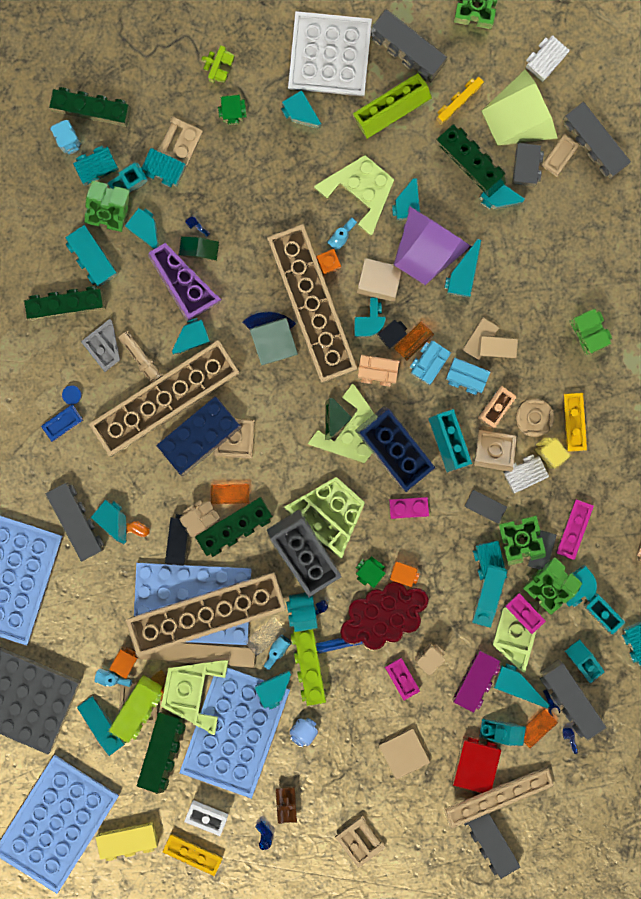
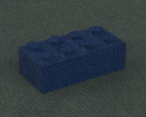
[156,396,242,476]
[354,406,435,492]

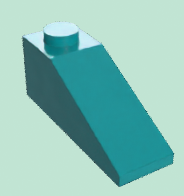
[444,239,481,298]
[472,565,507,628]
[493,663,549,709]
[77,696,126,756]

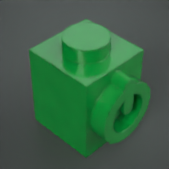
[218,95,247,125]
[355,556,386,588]

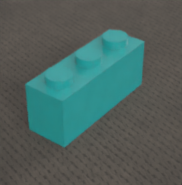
[65,225,118,287]
[428,409,472,473]

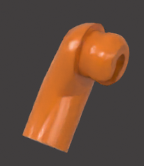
[126,521,149,537]

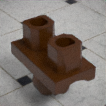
[276,787,297,824]

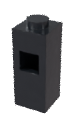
[165,514,189,566]

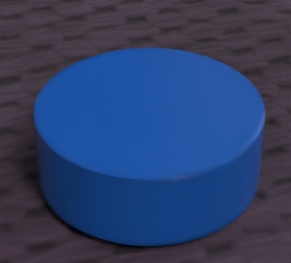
[62,386,82,405]

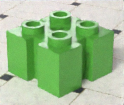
[454,0,498,29]
[84,181,130,232]
[569,309,612,355]
[499,516,546,566]
[523,557,583,615]

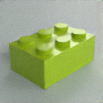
[109,675,163,743]

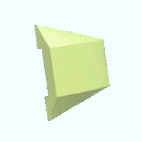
[481,69,558,146]
[284,477,365,558]

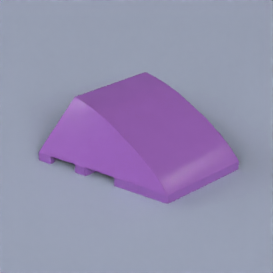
[394,206,471,285]

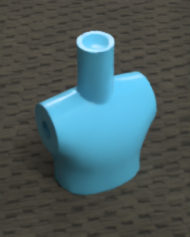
[327,217,357,251]
[263,635,292,670]
[94,668,132,687]

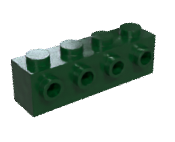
[49,87,131,127]
[436,124,506,198]
[24,286,105,321]
[195,497,273,557]
[136,712,186,794]

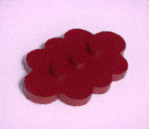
[340,582,429,651]

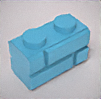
[50,120,81,155]
[410,340,451,386]
[445,358,490,395]

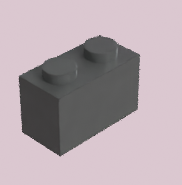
[512,143,544,186]

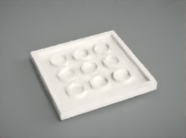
[288,11,372,96]

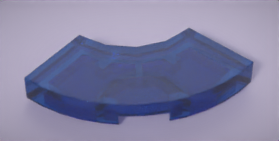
[243,312,296,330]

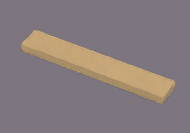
[139,643,256,668]
[444,767,554,829]

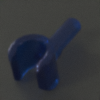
[185,217,210,237]
[315,600,328,616]
[543,689,561,716]
[562,728,578,754]

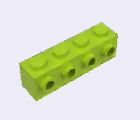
[353,73,432,139]
[291,629,326,706]

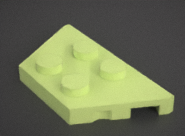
[492,600,543,672]

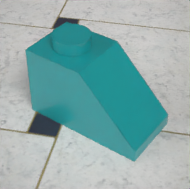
[281,90,321,128]
[392,178,420,221]
[479,185,525,209]
[125,208,159,249]
[172,318,210,355]
[91,500,126,544]
[565,639,605,684]
[254,669,291,709]

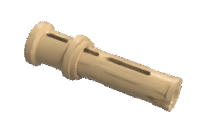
[118,331,164,385]

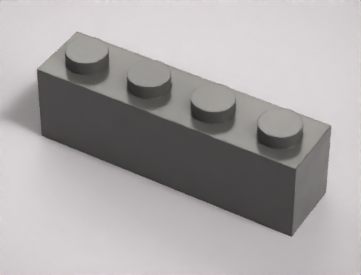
[563,101,631,179]
[45,483,104,562]
[464,813,521,879]

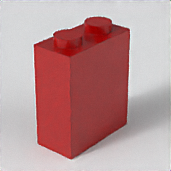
[452,736,502,793]

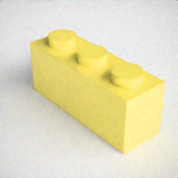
[534,438,570,468]
[96,821,158,861]

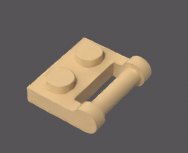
[157,117,203,166]
[335,816,386,868]

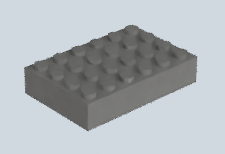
[0,647,81,755]

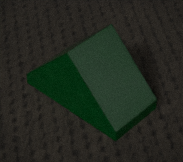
[179,236,219,261]
[325,398,352,440]

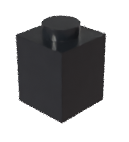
[377,320,407,350]

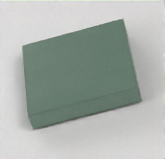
[250,317,298,366]

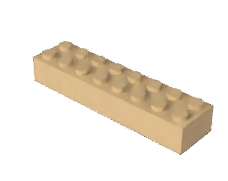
[267,224,357,383]
[89,340,240,457]
[126,571,286,657]

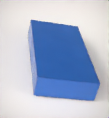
[41,405,83,442]

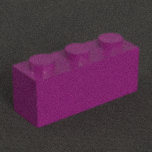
[452,649,501,713]

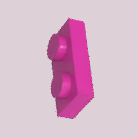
[389,497,429,519]
[505,593,546,634]
[385,658,420,700]

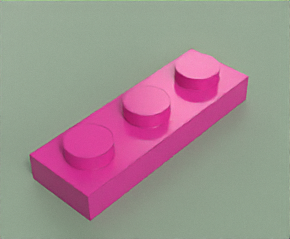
[556,499,594,560]

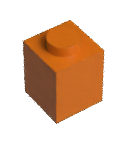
[316,249,341,276]
[389,561,420,587]
[109,647,138,679]

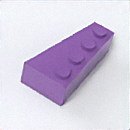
[148,243,221,321]

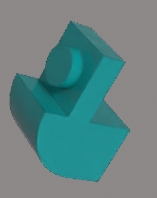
[107,163,148,192]
[354,298,386,337]
[565,565,597,607]

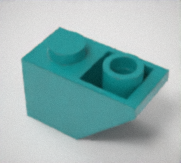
[479,719,526,746]

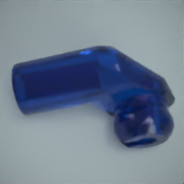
[255,820,273,851]

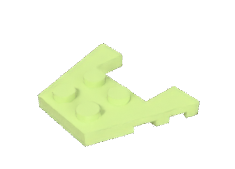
[314,155,394,236]
[308,384,374,463]
[161,660,229,735]

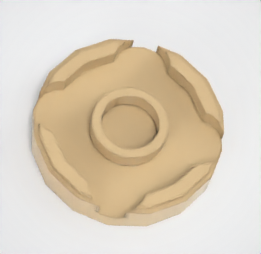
[515,399,554,437]

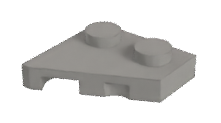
[81,319,120,372]

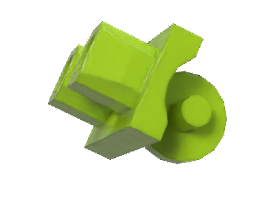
[201,45,235,83]

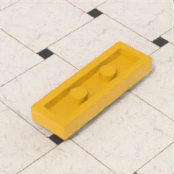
[436,77,484,125]
[563,393,587,452]
[163,834,223,876]

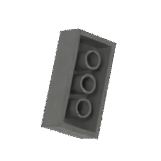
[371,9,447,82]
[266,510,342,597]
[540,659,607,741]

